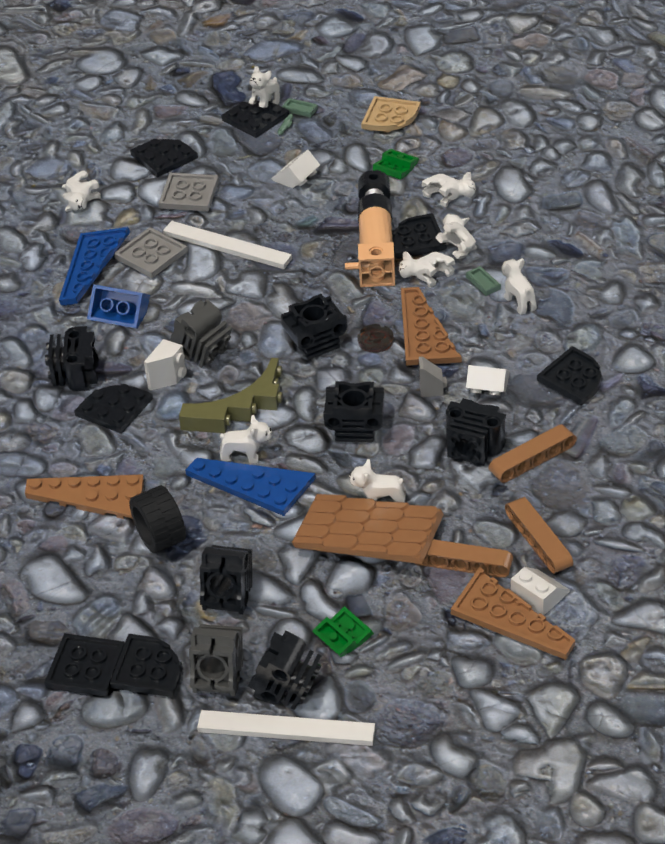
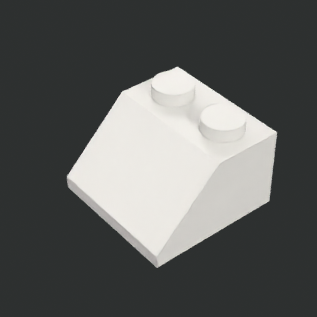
[271,150,320,188]
[144,339,187,390]
[466,365,510,396]
[511,567,570,615]

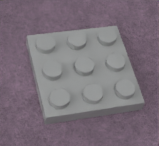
[159,173,219,211]
[114,227,188,278]

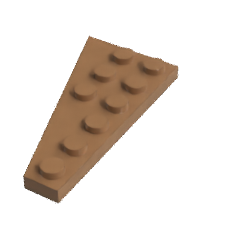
[451,567,575,660]

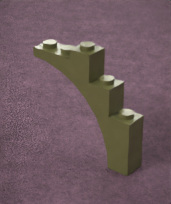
[179,358,283,433]

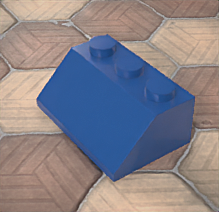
[87,284,150,329]

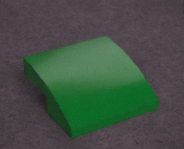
[373,149,419,179]
[312,606,374,657]

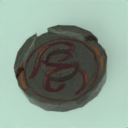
[357,324,394,353]

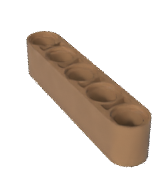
[488,424,577,483]
[505,497,573,574]
[415,539,513,578]

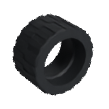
[129,485,186,553]

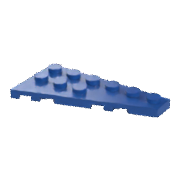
[59,227,130,305]
[185,458,316,516]

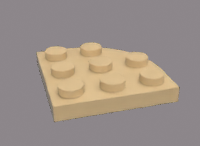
[361,96,421,133]

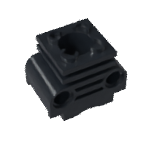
[281,294,347,360]
[45,326,99,391]
[323,381,384,442]
[446,398,506,466]
[200,545,252,615]
[247,630,322,710]

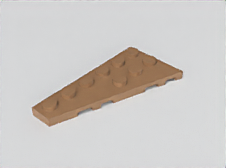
[401,287,462,366]
[25,474,144,519]

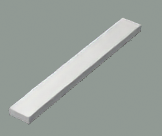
[163,221,292,269]
[197,710,375,746]

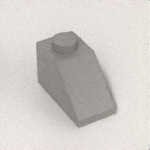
[419,357,447,397]

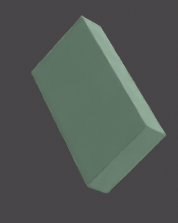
[282,98,318,118]
[466,266,501,296]

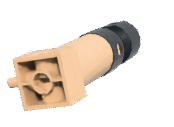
[345,170,395,287]

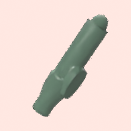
[277,114,294,135]

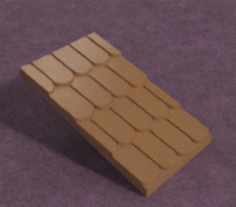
[292,494,444,564]

